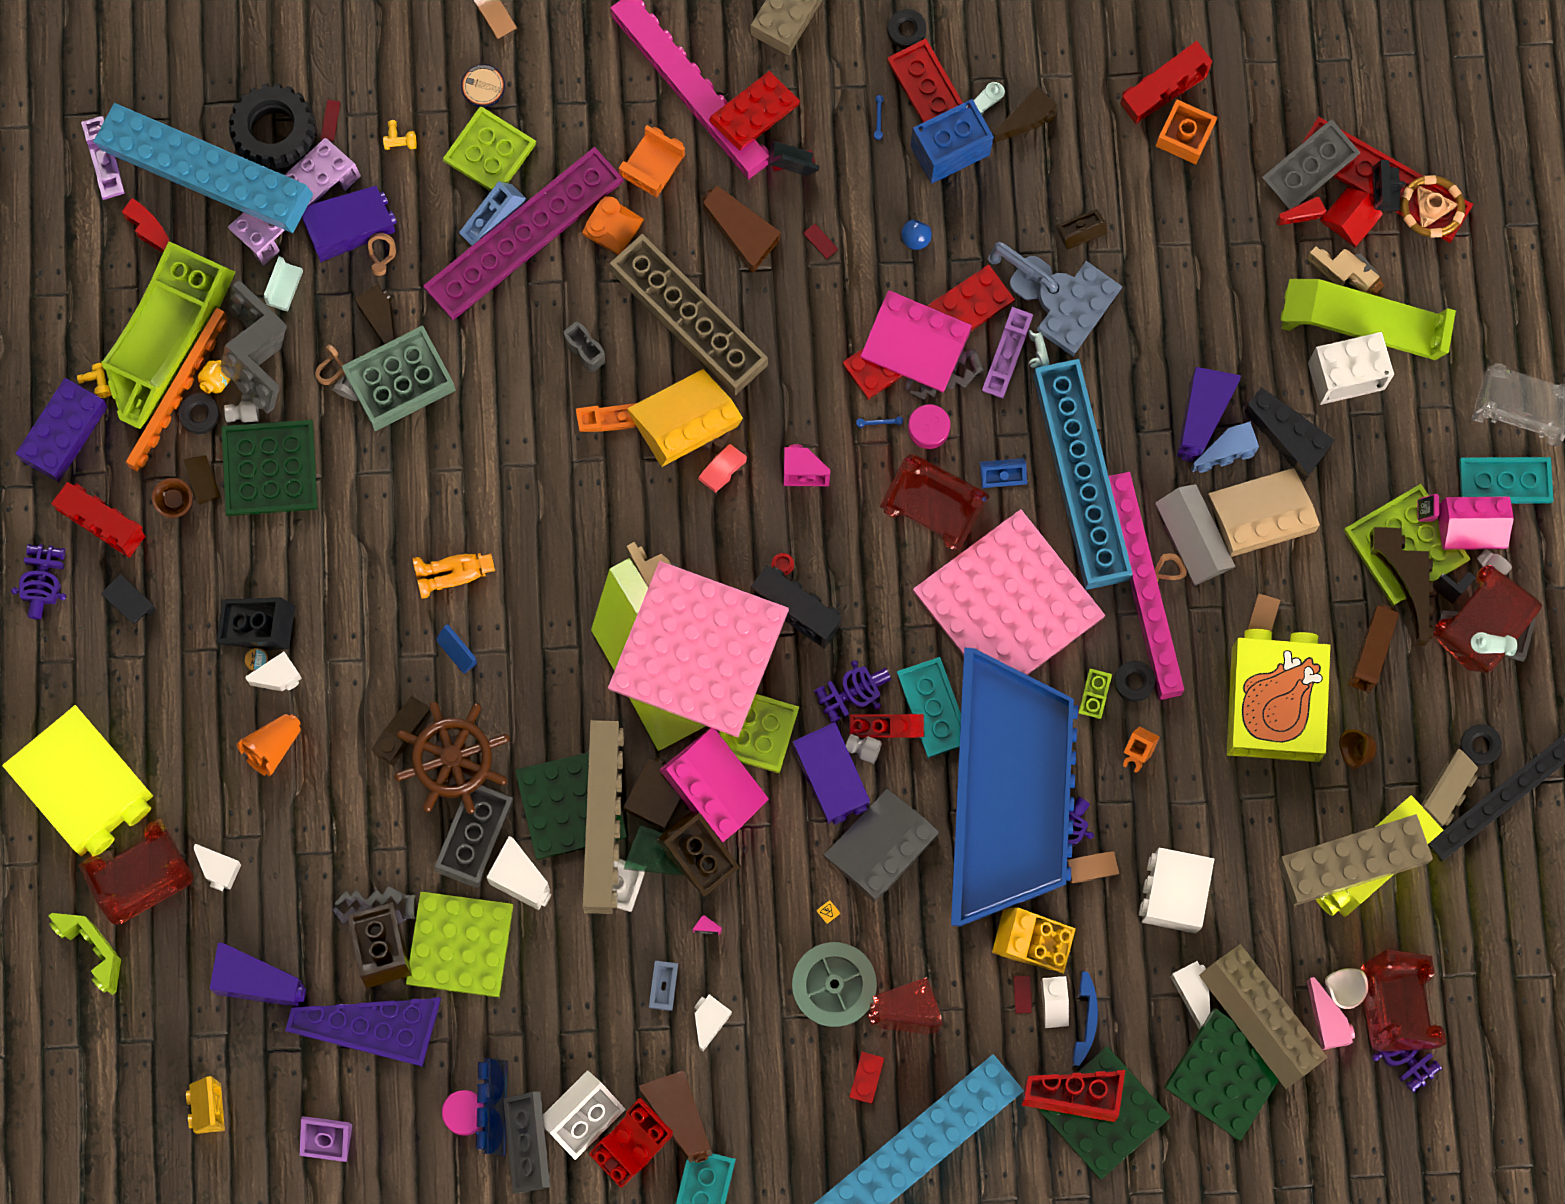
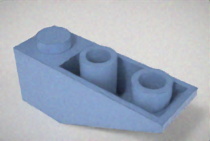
[1191,422,1259,473]

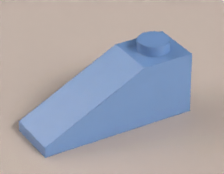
[459,181,526,246]

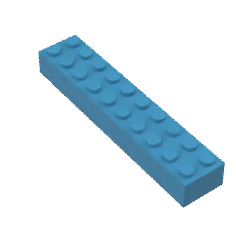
[93,103,313,233]
[1033,359,1133,590]
[814,1054,1024,1204]

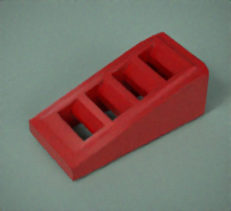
[1276,197,1326,226]

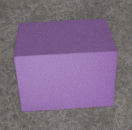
[300,1116,353,1162]

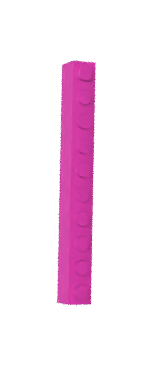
[610,0,769,180]
[1108,472,1184,700]

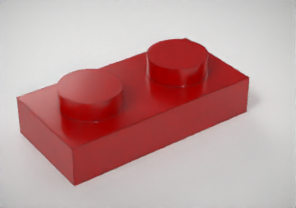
[849,1052,884,1104]

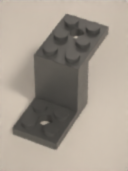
[220,280,287,414]

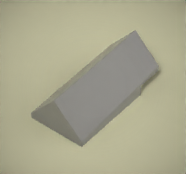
[1155,484,1236,586]

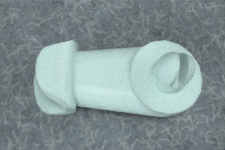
[966,82,1005,115]
[1028,326,1049,368]
[1471,632,1517,656]

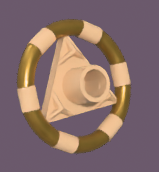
[1400,175,1465,238]

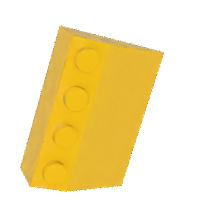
[627,369,743,467]

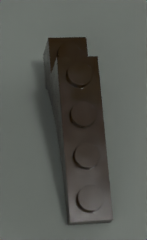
[1370,527,1433,646]

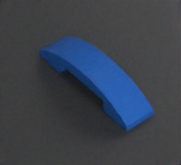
[1072,971,1098,1068]

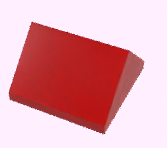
[1320,187,1383,248]

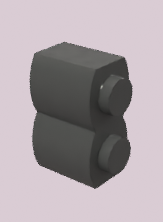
[564,322,605,372]

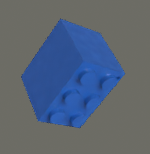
[910,99,994,184]

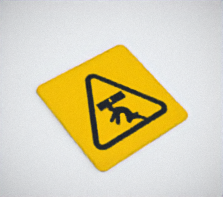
[817,900,840,924]

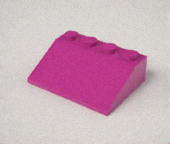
[861,290,972,393]
[659,727,769,842]

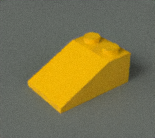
[186,1076,225,1134]

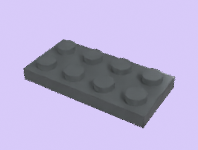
[1262,119,1360,209]
[503,1091,550,1194]

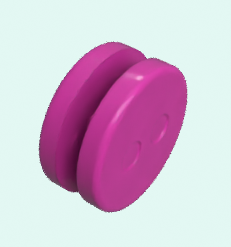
[908,404,950,449]
[442,1090,487,1136]

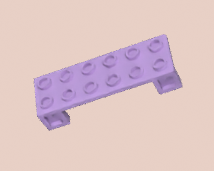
[228,138,361,266]

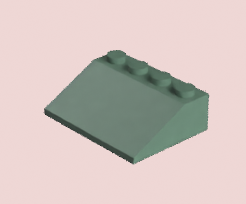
[342,325,456,431]

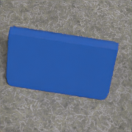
[979,458,1027,488]
[436,625,477,673]

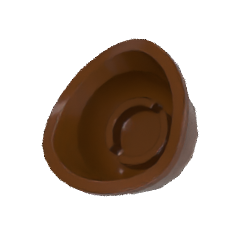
[152,478,193,518]
[1339,729,1377,769]

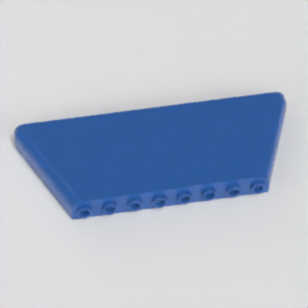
[951,648,1078,927]

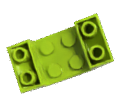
[49,913,121,995]

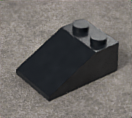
[216,597,295,650]

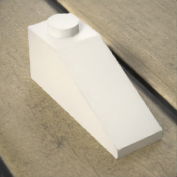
[1170,961,1210,1030]

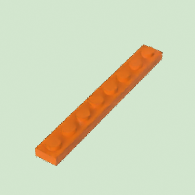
[126,308,228,472]

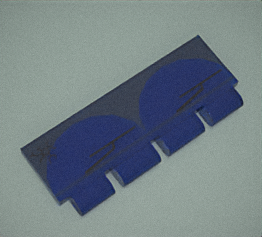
[476,1058,507,1156]

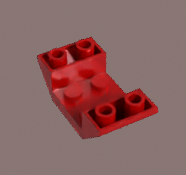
[589,1098,673,1188]

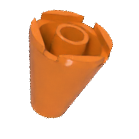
[237,714,301,777]

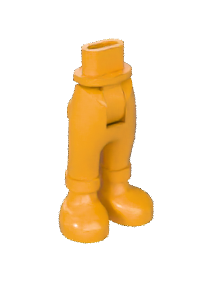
[412,553,495,599]

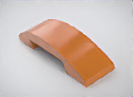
[576,399,644,432]

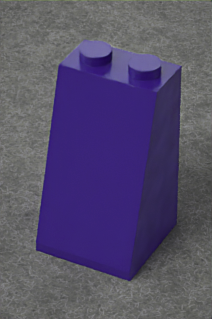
[302,186,397,262]
[1177,367,1241,462]
[792,722,870,825]
[210,942,306,1007]

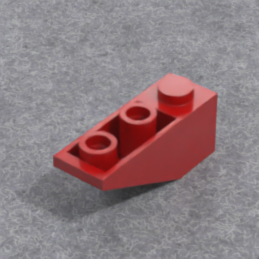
[850,714,924,738]

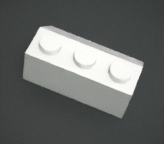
[543,1070,626,1160]

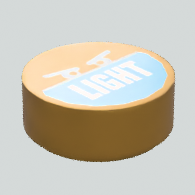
[245,648,269,672]

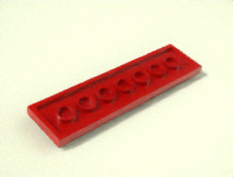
[1302,116,1474,243]
[842,265,1015,400]

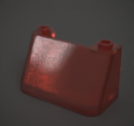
[880,454,990,550]
[1433,565,1542,673]
[78,818,194,924]
[1361,949,1447,1052]
[867,977,943,1035]

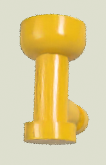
[383,120,417,150]
[77,363,112,398]

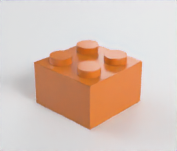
[1156,99,1217,164]

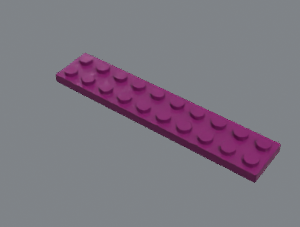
[423,147,624,321]

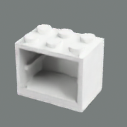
[1308,332,1394,405]
[1139,847,1214,934]

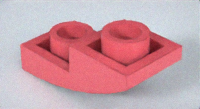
[698,444,747,493]

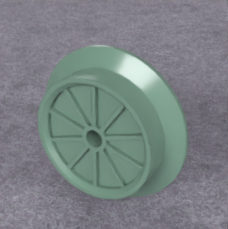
[792,942,877,1027]

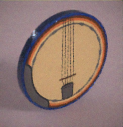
[461,64,505,107]

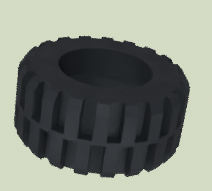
[229,83,317,172]

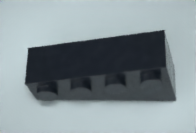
[1244,387,1335,482]

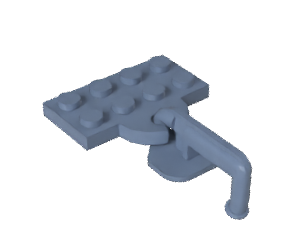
[988,242,1123,356]

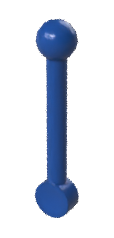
[874,95,884,140]
[856,416,904,428]

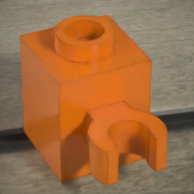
[1123,726,1160,773]

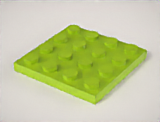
[1343,484,1471,606]
[406,892,513,998]

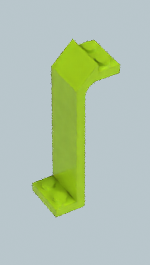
[1281,279,1456,360]

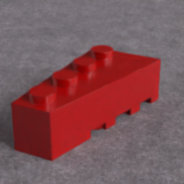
[1120,41,1212,124]
[51,482,145,558]
[1022,1070,1125,1122]

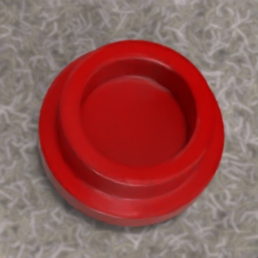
[771,553,794,576]

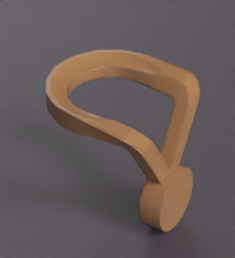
[367,233,396,276]
[315,344,345,385]
[1155,553,1186,582]

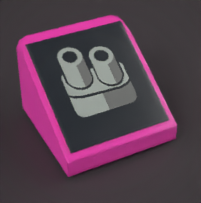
[1417,494,1439,522]
[693,916,722,935]

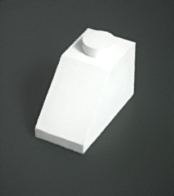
[245,652,302,691]
[194,844,241,891]
[1040,976,1069,1028]
[694,995,732,1051]

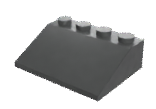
[824,789,939,904]

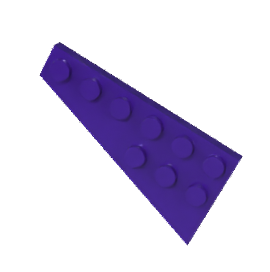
[285,997,442,1067]

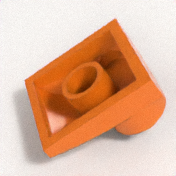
[582,196,644,255]

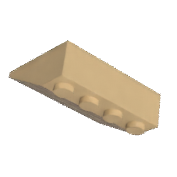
[1208,468,1320,557]

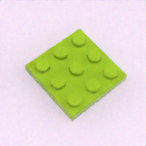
[443,106,536,191]
[719,694,799,774]

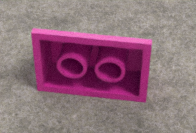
[1438,497,1513,550]

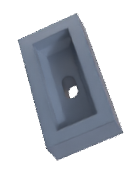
[649,961,678,1011]

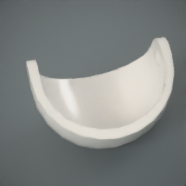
[1325,968,1368,1009]

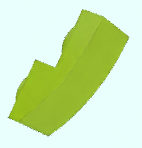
[1079,668,1112,719]

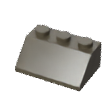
[1421,749,1478,827]

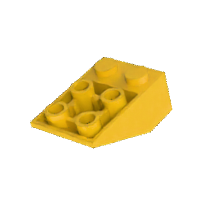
[992,908,1075,973]

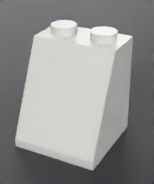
[487,836,551,910]

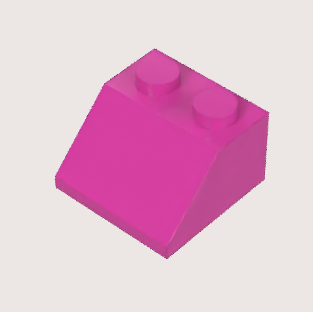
[784,444,830,486]

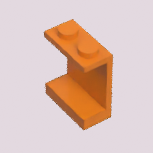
[618,125,685,198]

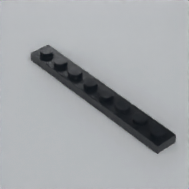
[1428,734,1565,862]

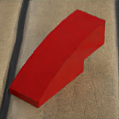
[122,198,170,254]

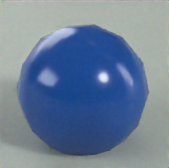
[901,219,932,250]

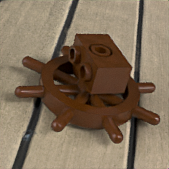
[394,701,510,814]

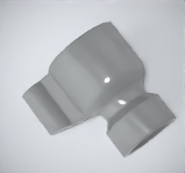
[224,393,260,423]
[1476,549,1512,591]
[846,734,882,764]

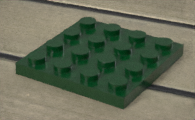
[222,420,318,516]
[515,752,627,860]
[1163,1009,1279,1141]
[1037,1046,1170,1180]

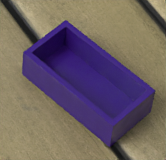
[15,378,108,483]

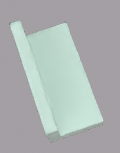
[263,256,303,312]

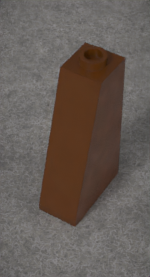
[702,186,781,273]
[1347,605,1399,693]
[639,1070,712,1163]

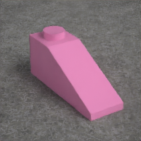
[1307,977,1355,1050]

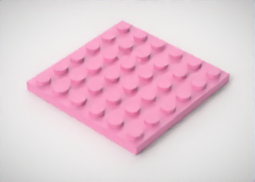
[913,509,1105,675]
[608,561,789,737]

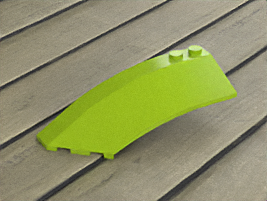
[101,241,235,429]
[591,558,706,751]

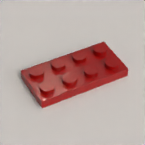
[887,39,963,123]
[708,71,800,151]

